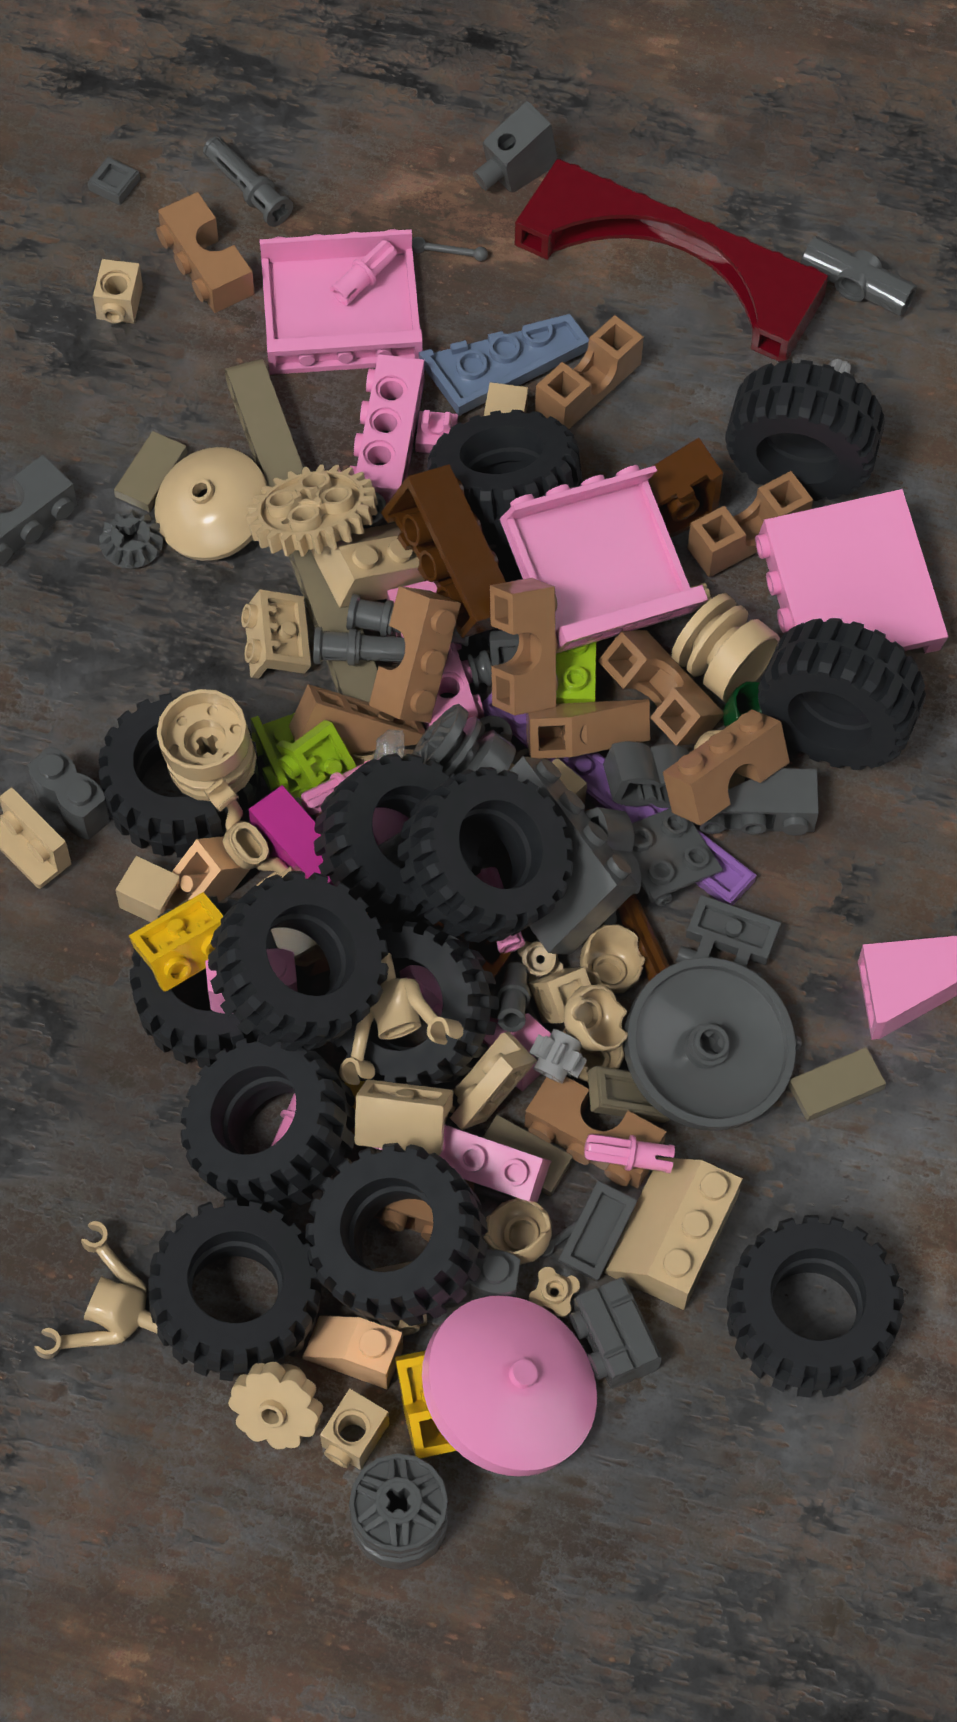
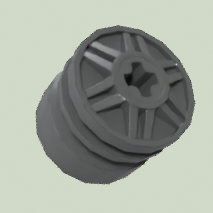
[412,704,516,776]
[349,1453,448,1570]

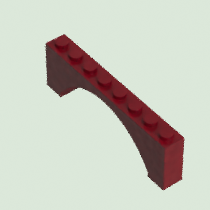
[514,158,829,362]

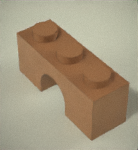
[156,192,255,313]
[535,315,644,429]
[687,471,813,577]
[490,578,558,716]
[369,586,461,723]
[598,630,724,746]
[663,710,789,826]
[525,1076,666,1189]

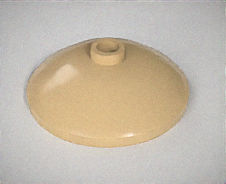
[155,447,268,561]

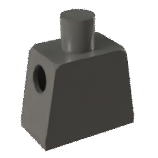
[473,101,557,192]

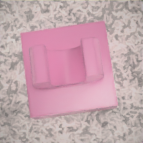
[415,410,458,453]

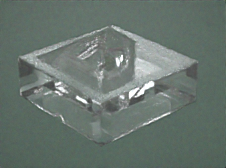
[373,729,404,760]

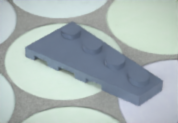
[419,314,589,416]

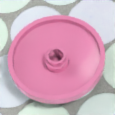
[422,1296,597,1477]

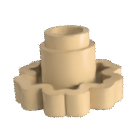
[228,1362,323,1449]

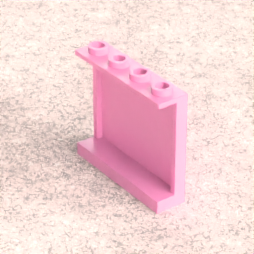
[260,229,423,375]
[500,465,708,653]
[755,489,948,654]

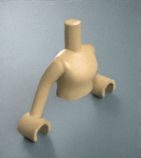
[204,777,294,878]
[339,953,463,1085]
[34,1221,157,1359]

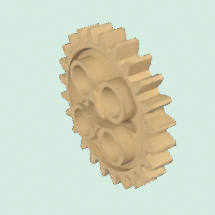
[246,464,378,557]

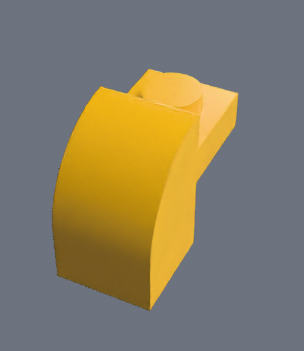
[395,1350,456,1458]

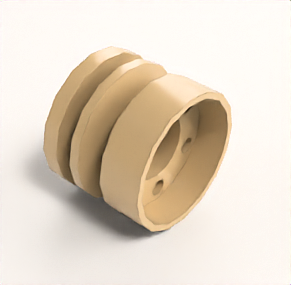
[671,593,780,703]
[157,689,257,801]

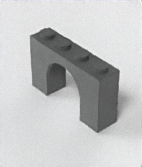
[479,756,639,954]

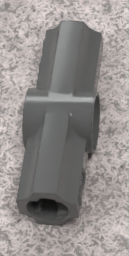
[801,236,917,316]

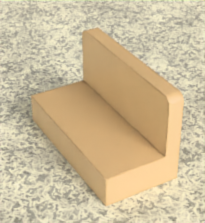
[354,1079,453,1155]

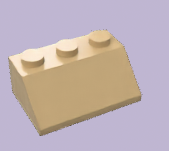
[310,523,438,608]
[603,1157,743,1310]

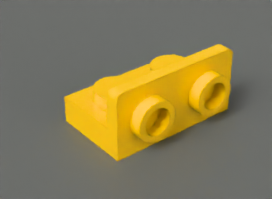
[128,892,223,992]

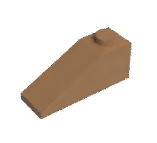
[289,684,425,754]

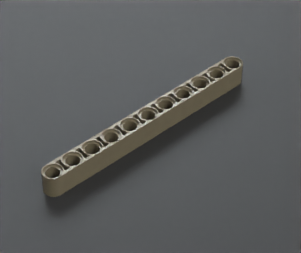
[224,359,378,702]

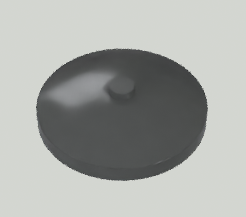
[624,958,796,1131]

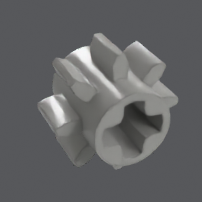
[529,1029,587,1083]

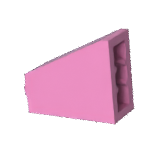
[858,936,957,1040]

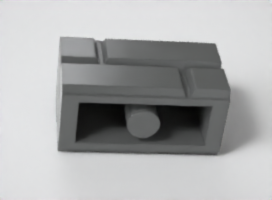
[570,1277,662,1389]

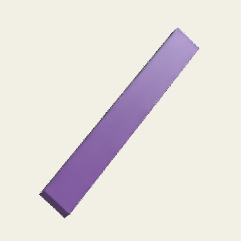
[482,693,757,906]

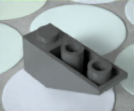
[692,768,819,836]

